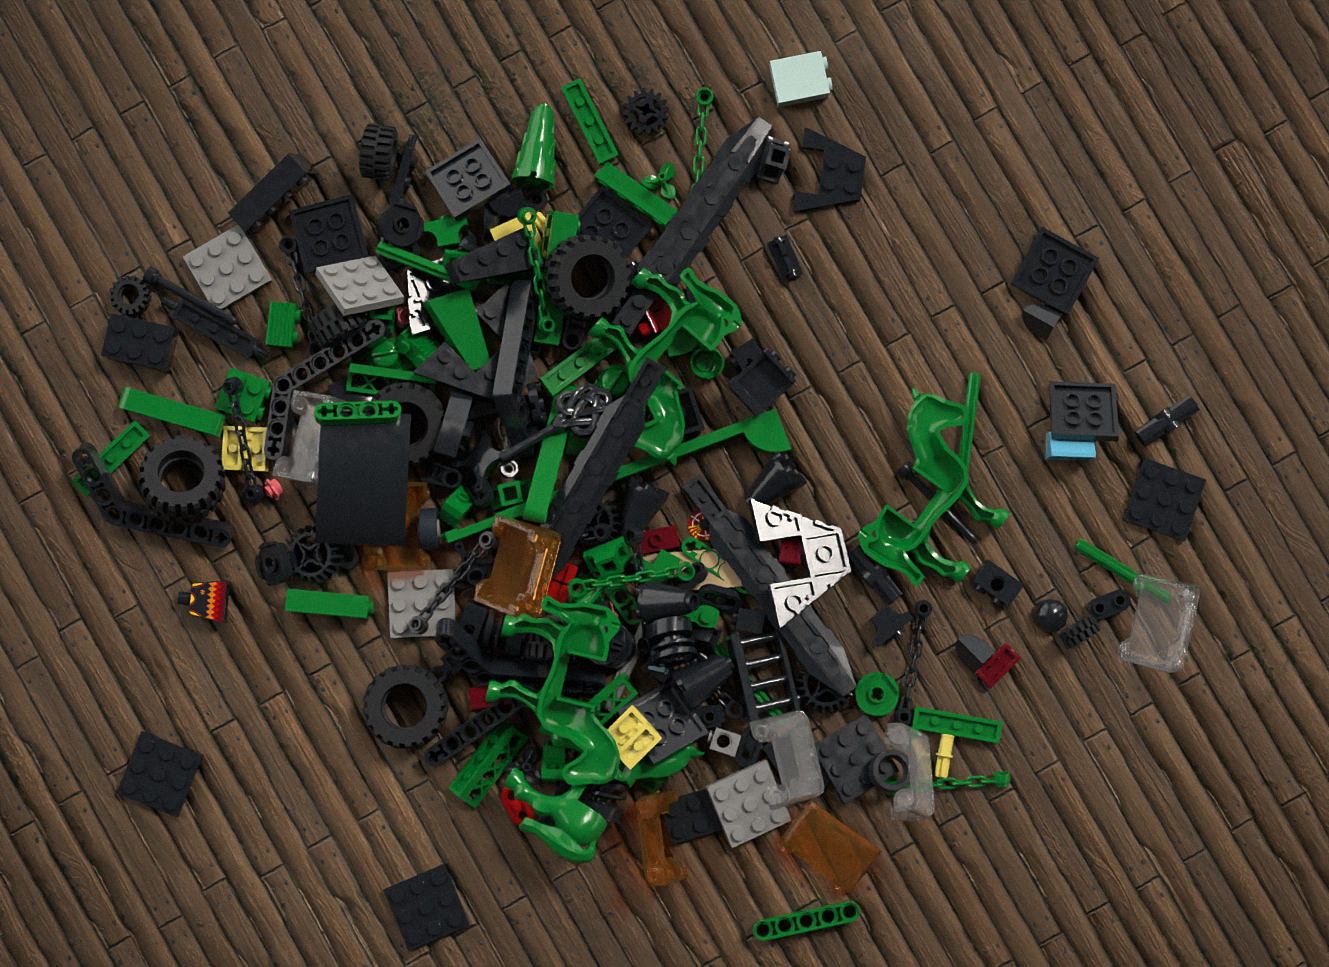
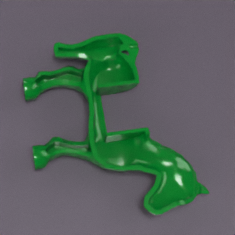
[587,267,742,466]
[858,388,1010,586]
[485,596,626,786]
[504,725,705,864]

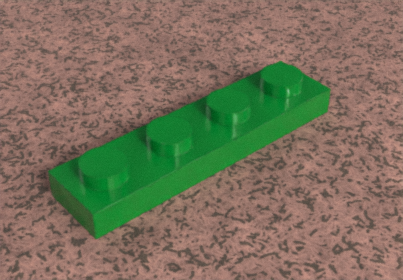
[561,78,619,166]
[538,338,618,397]
[72,420,151,497]
[911,706,1003,743]

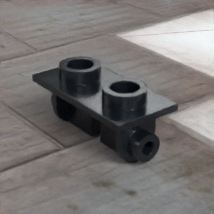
[767,234,803,283]

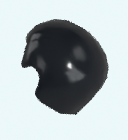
[1032,599,1068,632]

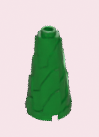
[511,104,556,191]

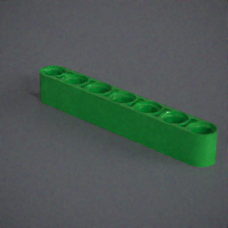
[523,384,578,525]

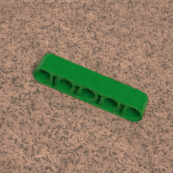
[118,387,227,437]
[752,900,860,941]

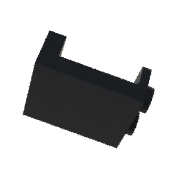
[727,348,796,418]

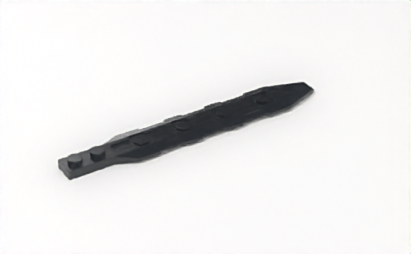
[611,117,772,336]
[519,357,667,595]
[682,475,857,697]

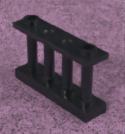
[725,625,801,722]

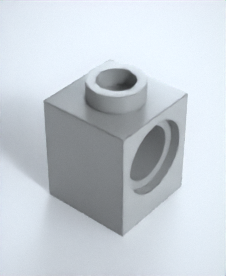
[706,727,741,757]

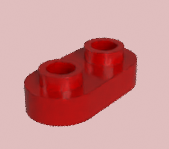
[500,787,534,826]

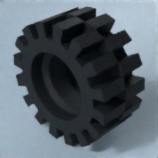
[109,275,151,317]
[1058,614,1101,650]

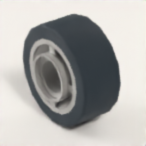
[417,508,441,550]

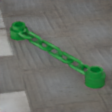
[691,88,713,189]
[517,207,556,334]
[567,561,695,598]
[884,771,1011,795]

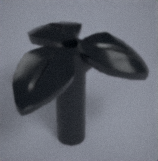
[443,229,479,254]
[504,747,541,785]

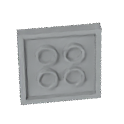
[183,225,273,310]
[315,256,404,316]
[388,569,456,638]
[705,759,791,848]

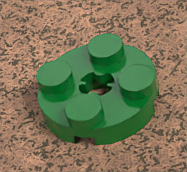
[855,672,899,716]

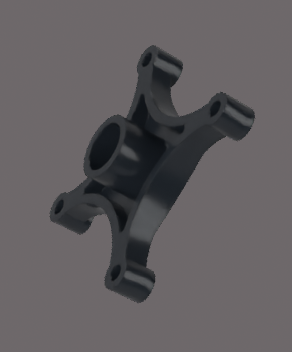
[451,425,516,495]
[440,540,508,604]

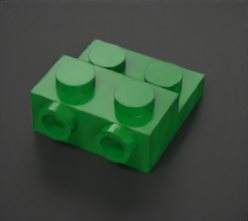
[215,367,273,424]

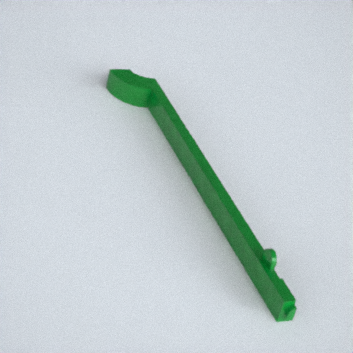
[441,408,791,545]

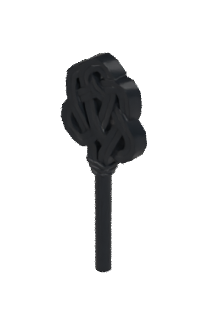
[499,383,612,462]

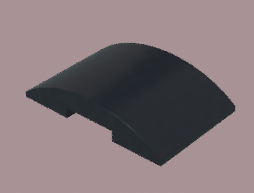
[316,411,411,547]

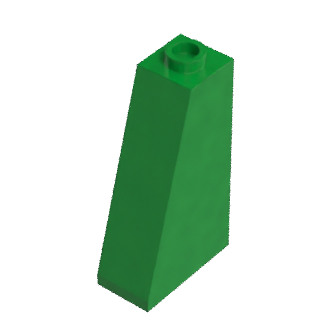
[423,289,490,373]
[285,589,375,619]

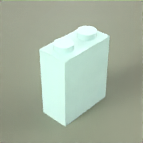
[769,51,833,107]

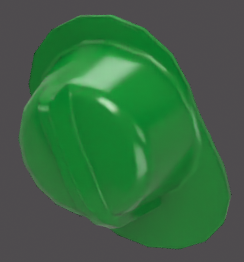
[367,337,414,371]
[594,364,631,403]

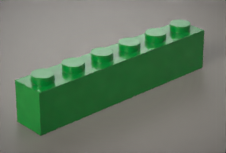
[532,211,580,345]

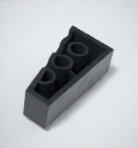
[228,153,319,232]
[443,227,545,285]

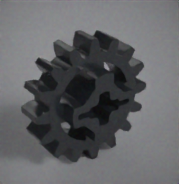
[622,88,669,136]

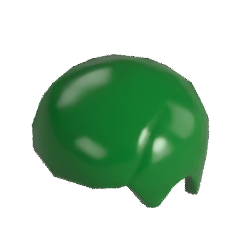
[690,347,724,379]

